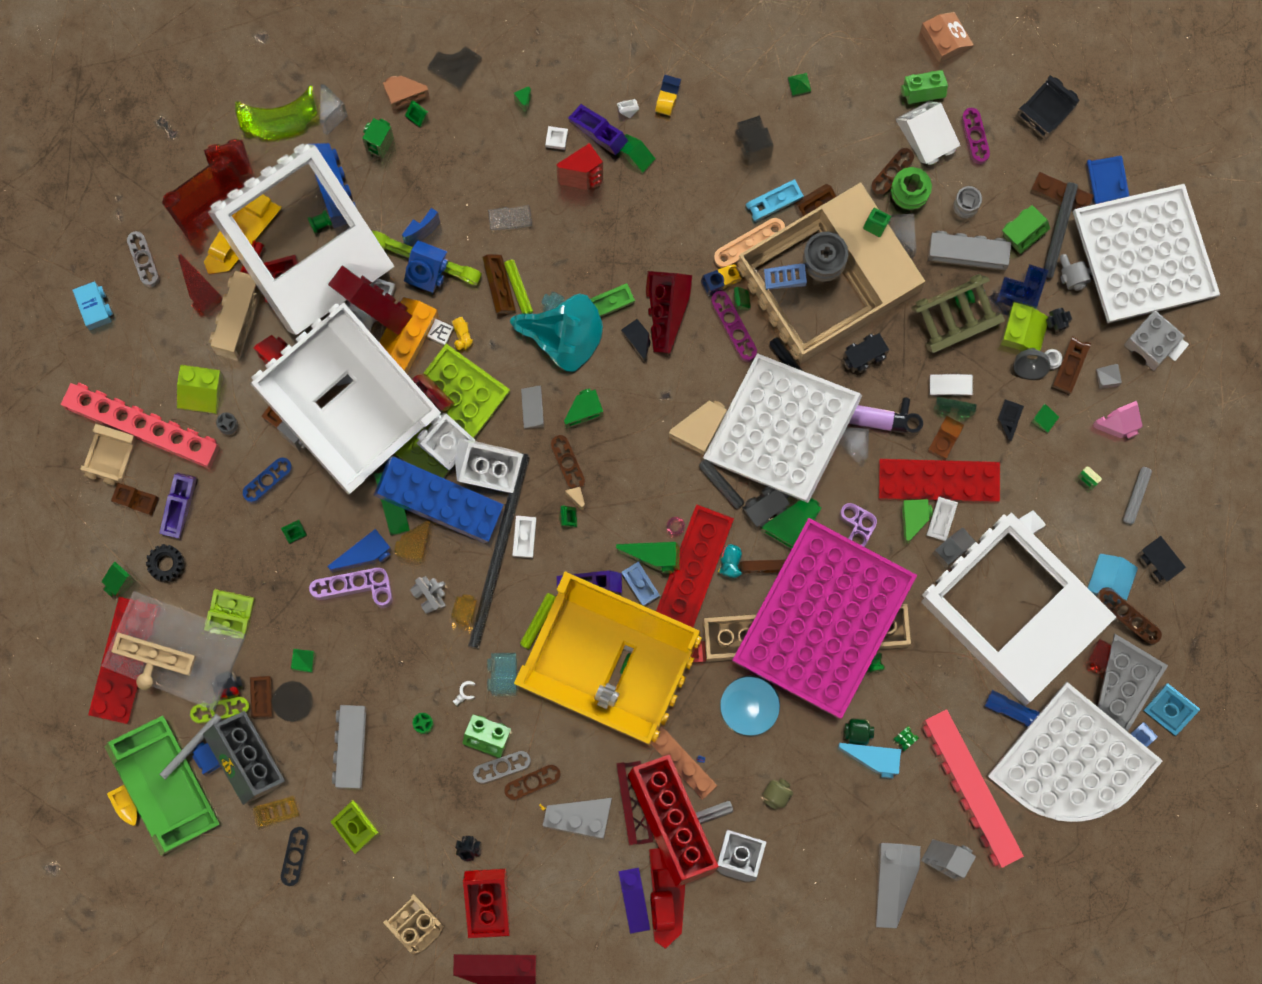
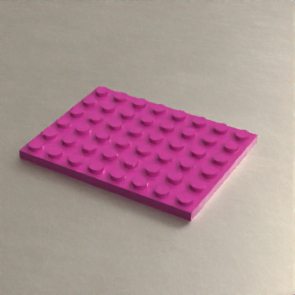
[732,518,917,719]

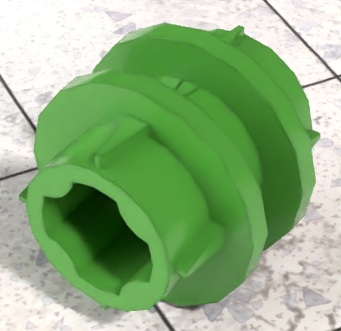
[891,167,932,210]

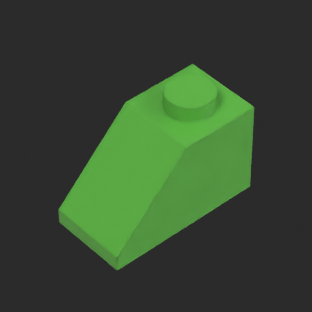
[902,499,932,544]

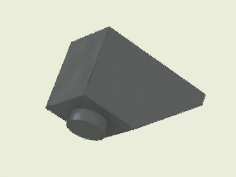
[932,528,976,568]

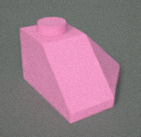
[1093,401,1143,439]

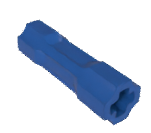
[985,690,1040,727]

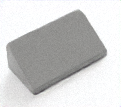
[521,386,544,429]

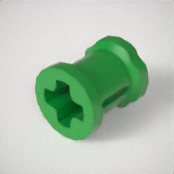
[307,210,333,234]

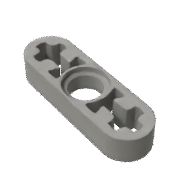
[127,231,159,287]
[473,751,531,784]

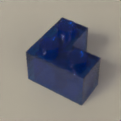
[996,264,1049,309]

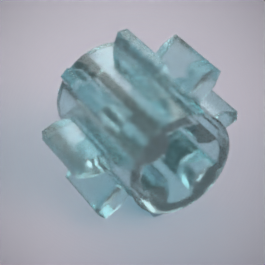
[541,292,565,312]

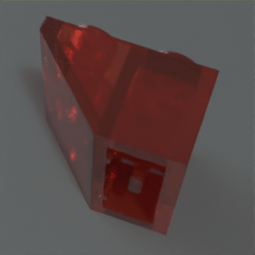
[204,139,253,183]

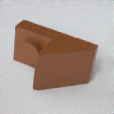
[928,416,964,460]

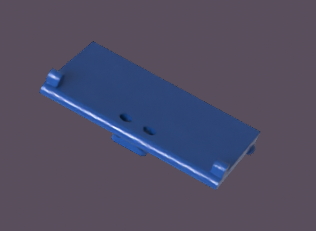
[1087,156,1130,205]

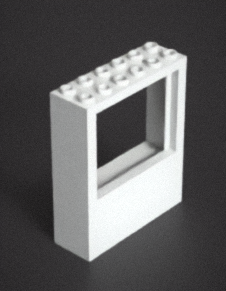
[208,143,395,335]
[921,512,1116,706]

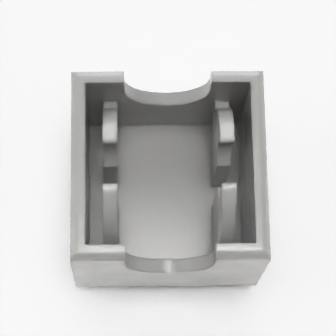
[1124,310,1185,371]

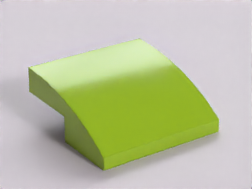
[204,589,255,639]

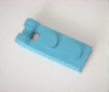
[746,179,804,222]

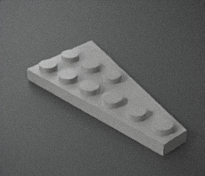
[1097,633,1168,732]

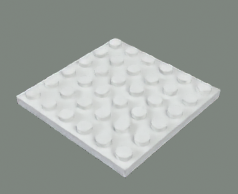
[1073,184,1220,323]
[703,353,862,503]

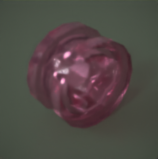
[667,517,685,536]

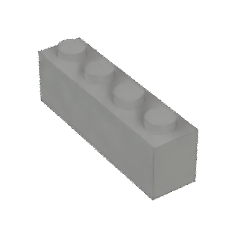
[928,231,1011,270]
[332,705,367,790]

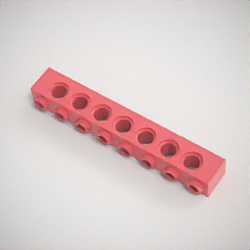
[61,383,220,469]

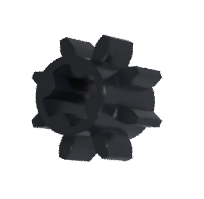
[1046,308,1072,332]
[455,836,481,861]

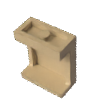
[80,424,137,486]

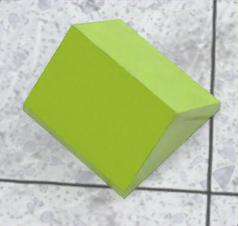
[330,800,380,854]

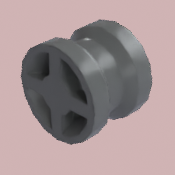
[216,412,238,435]

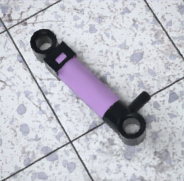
[849,397,923,437]

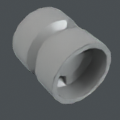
[953,186,982,218]

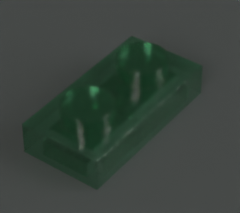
[934,397,977,418]

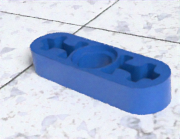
[243,457,292,503]

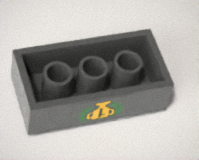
[203,711,285,805]

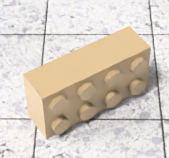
[209,270,261,361]

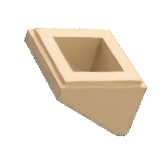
[565,487,585,510]

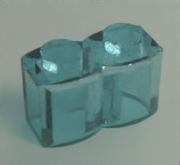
[487,653,517,696]

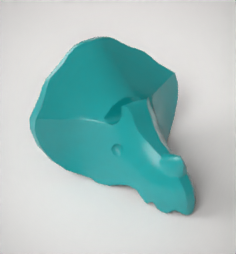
[510,293,603,372]

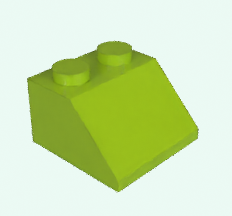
[1000,302,1048,351]
[177,365,223,414]

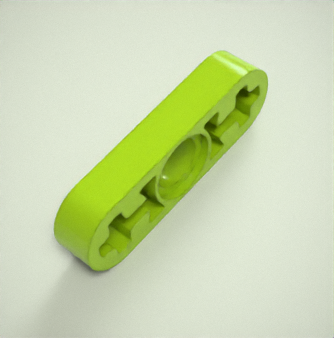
[190,697,250,724]

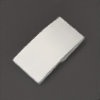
[930,374,973,396]

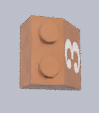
[920,12,974,64]

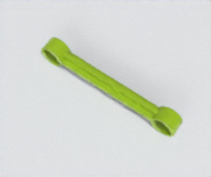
[372,230,482,285]

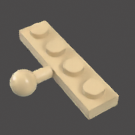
[111,633,196,690]

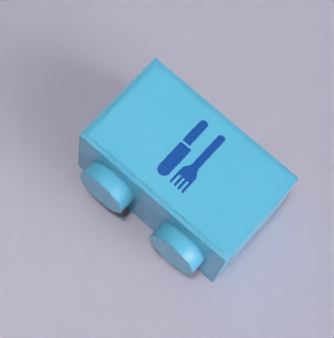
[73,281,113,331]

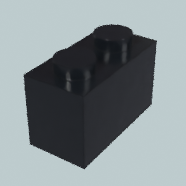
[1139,536,1186,585]

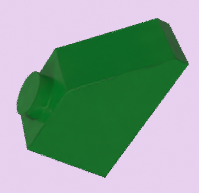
[564,389,604,428]
[101,562,136,598]

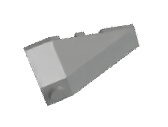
[876,843,921,928]

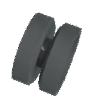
[803,232,849,282]

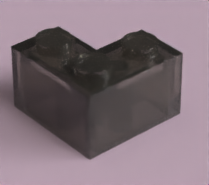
[734,115,774,164]

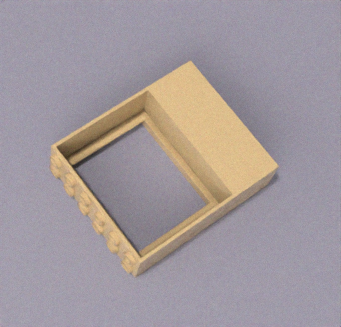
[737,182,925,364]

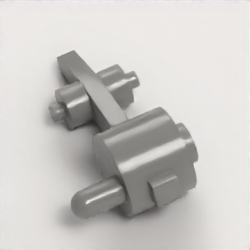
[1060,254,1092,291]

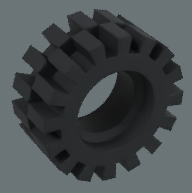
[146,544,185,583]

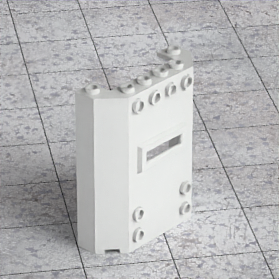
[250,302,441,494]

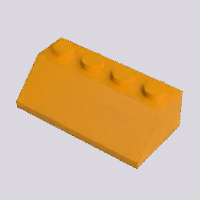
[379,297,439,374]

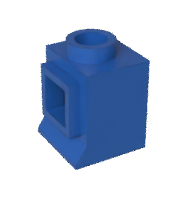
[192,742,221,776]

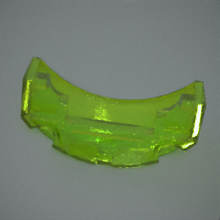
[235,85,317,139]

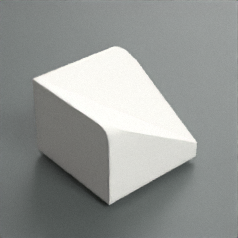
[1019,511,1046,534]

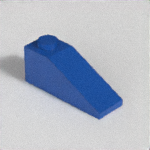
[327,529,392,572]

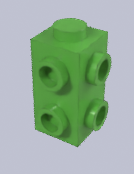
[901,70,948,104]

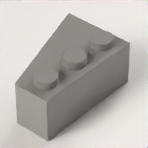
[543,798,612,840]
[921,839,976,881]

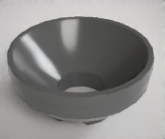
[1014,348,1050,379]

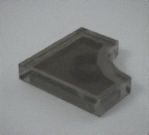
[427,46,482,90]

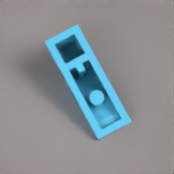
[838,743,901,779]

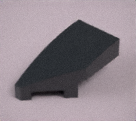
[621,319,651,362]
[998,399,1024,441]

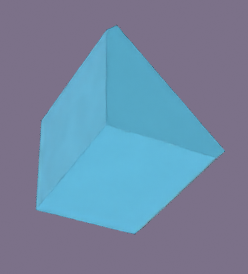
[1088,554,1138,606]
[1144,683,1200,736]

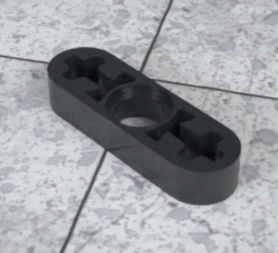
[281,827,309,887]

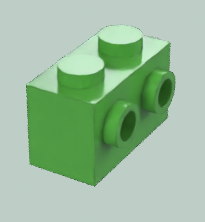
[1002,205,1050,254]
[462,714,511,758]

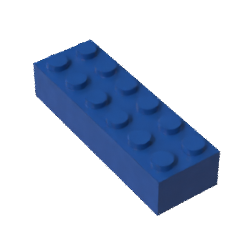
[373,456,504,543]

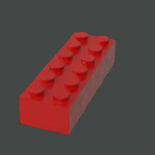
[628,754,719,887]

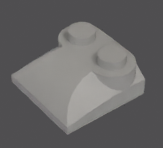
[717,830,766,882]

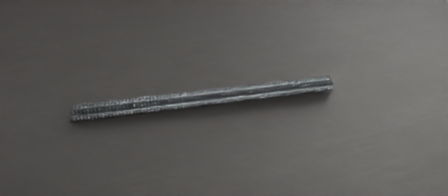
[468,453,530,649]

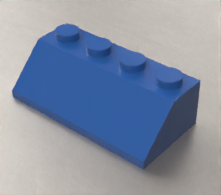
[309,143,356,228]

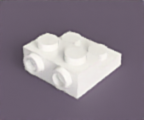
[417,413,475,470]

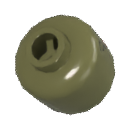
[763,778,793,810]

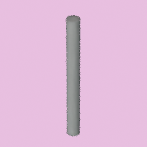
[159,714,222,780]

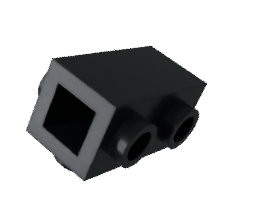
[842,333,889,373]

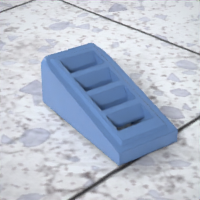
[764,263,807,290]

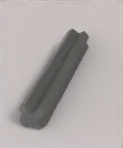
[699,459,744,509]

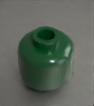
[844,718,874,745]

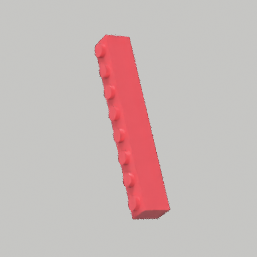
[922,709,1024,869]

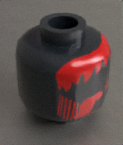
[212,671,243,700]

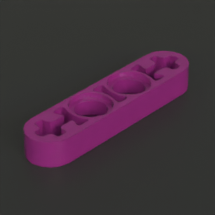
[711,291,757,362]

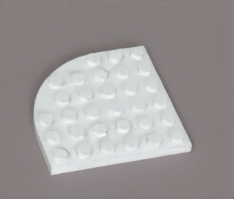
[987,681,1162,822]

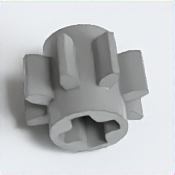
[594,683,619,709]

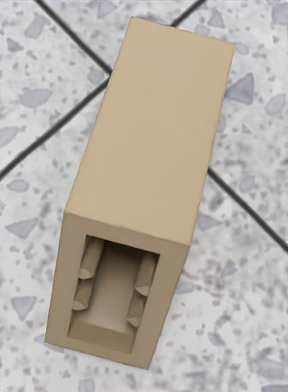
[669,401,727,455]

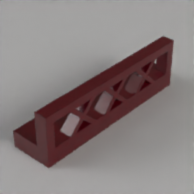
[616,761,653,846]

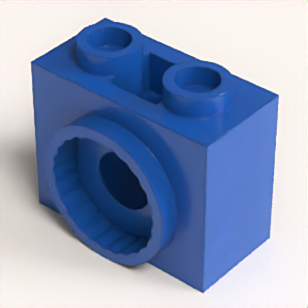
[404,240,448,293]

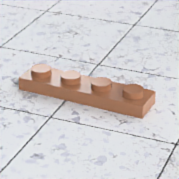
[651,726,717,800]

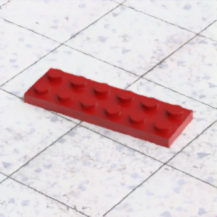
[878,459,1000,503]
[656,504,734,628]
[88,597,159,725]

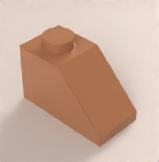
[383,76,429,110]

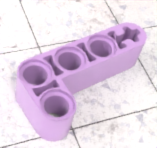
[839,503,877,547]
[309,568,393,608]

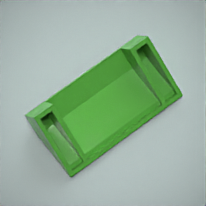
[105,716,220,856]

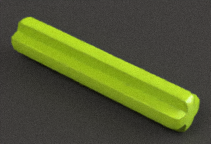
[504,259,533,314]
[520,593,556,649]

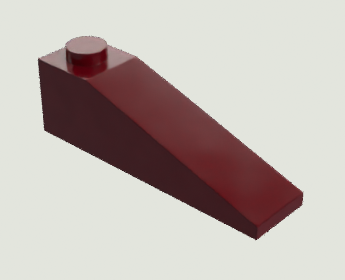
[646,271,692,353]
[453,954,537,984]

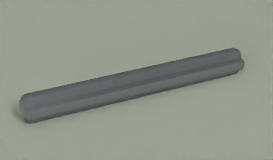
[1042,182,1078,278]

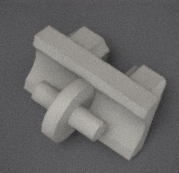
[410,576,446,614]

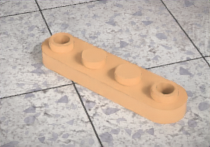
[714,218,785,268]

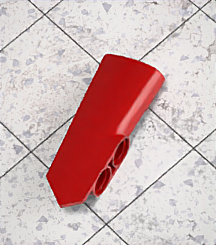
[649,848,685,949]

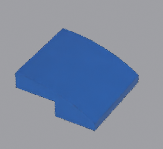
[402,208,440,246]

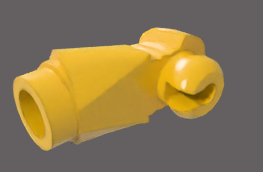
[452,317,473,350]

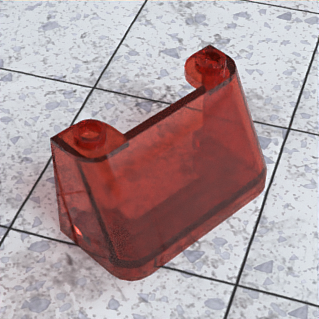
[162,156,245,243]

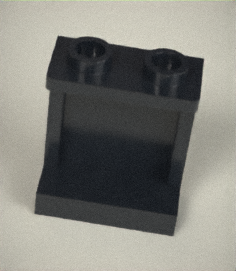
[1017,75,1080,140]

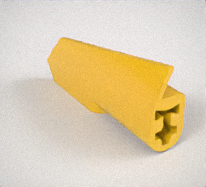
[204,194,282,274]

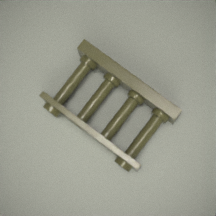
[911,274,1005,353]

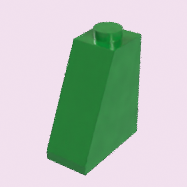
[762,498,822,549]

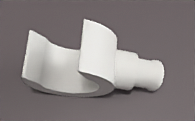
[453,681,476,706]

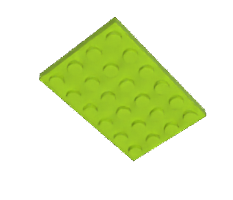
[394,344,510,478]

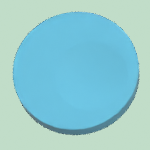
[721,676,780,735]

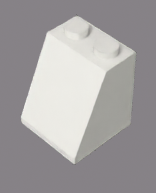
[896,101,961,165]

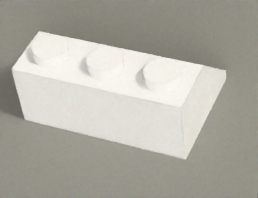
[455,438,523,493]

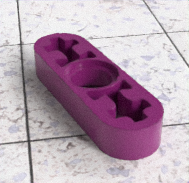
[962,108,990,164]

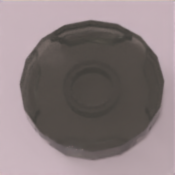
[272,681,313,722]

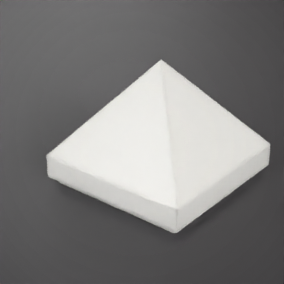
[617,99,639,118]

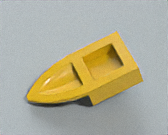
[107,785,137,826]

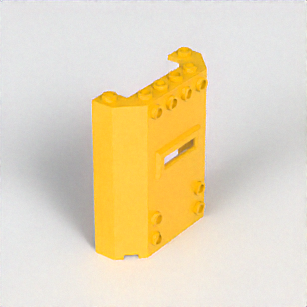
[514,572,702,745]

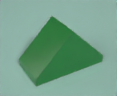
[618,134,656,174]

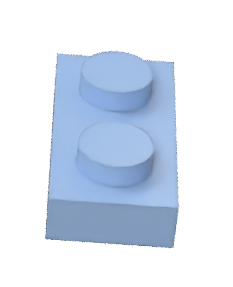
[621,562,660,606]

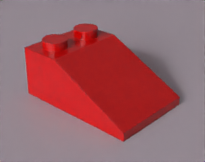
[463,869,510,938]

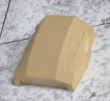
[383,894,444,955]

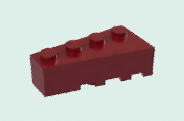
[328,265,412,335]

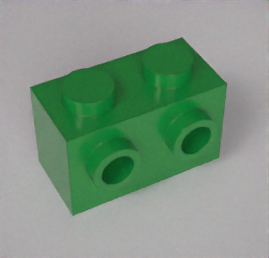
[362,118,394,158]

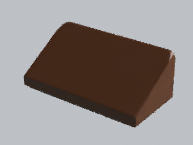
[794,184,837,217]

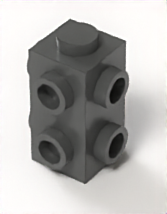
[742,486,790,527]

